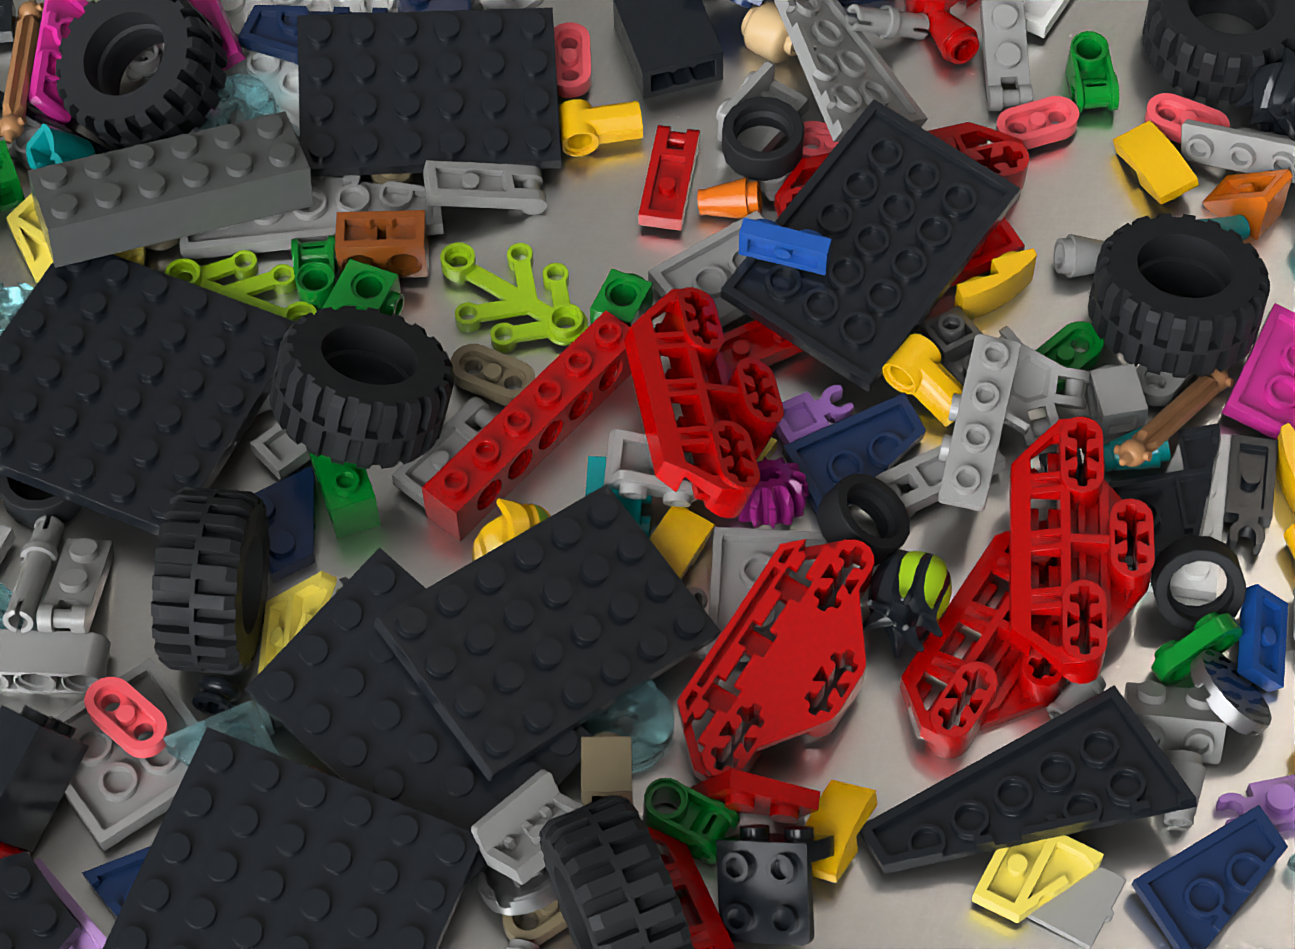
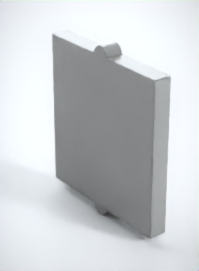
[1027,866,1127,949]

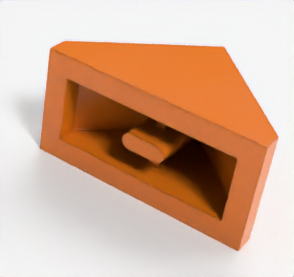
[1202,169,1293,240]

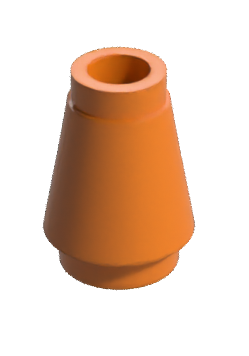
[697,177,762,219]

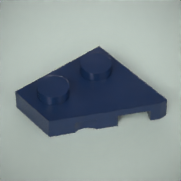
[254,466,316,583]

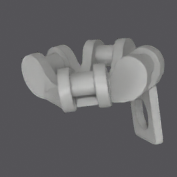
[999,326,1090,446]

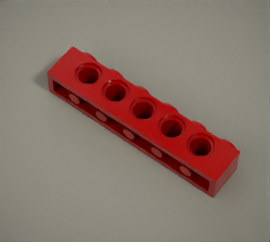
[422,310,632,542]

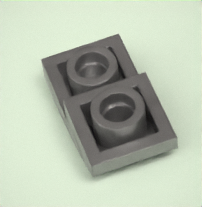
[920,306,983,386]

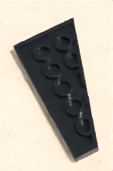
[859,685,1197,874]

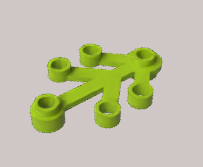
[440,242,588,353]
[165,250,317,322]

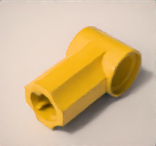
[558,99,643,157]
[882,334,964,427]

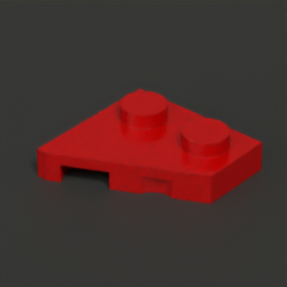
[690,768,821,823]

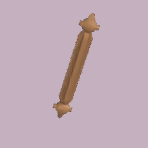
[0,0,44,144]
[1114,369,1234,467]

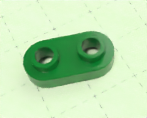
[1035,321,1104,393]
[1151,612,1243,686]

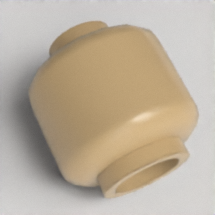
[741,1,797,63]

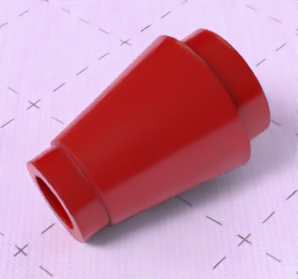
[927,10,979,64]

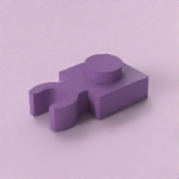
[775,385,854,445]
[1216,774,1295,832]

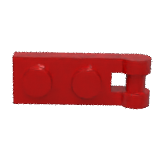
[638,125,701,231]

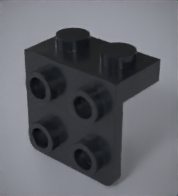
[716,824,834,946]

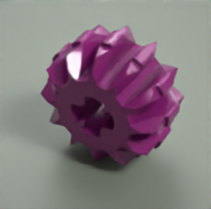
[738,456,809,529]

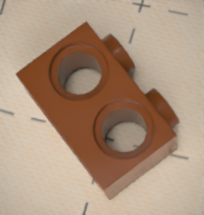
[335,210,429,278]

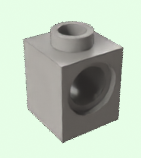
[1084,364,1148,440]

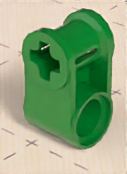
[1066,31,1119,114]
[291,235,340,311]
[643,778,740,864]

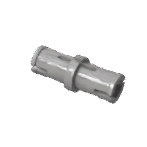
[845,4,930,40]

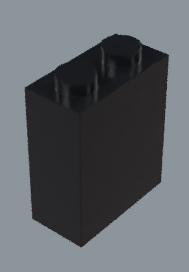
[613,0,724,99]
[0,705,89,852]

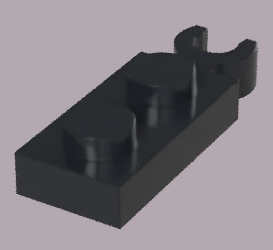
[1223,434,1278,555]

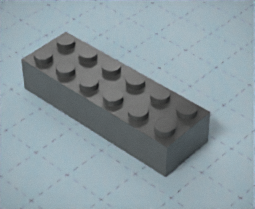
[28,111,313,268]

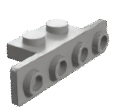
[1181,119,1295,183]
[938,334,1021,511]

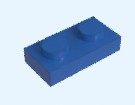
[739,217,832,275]
[1237,584,1288,692]

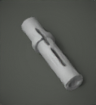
[2,516,65,633]

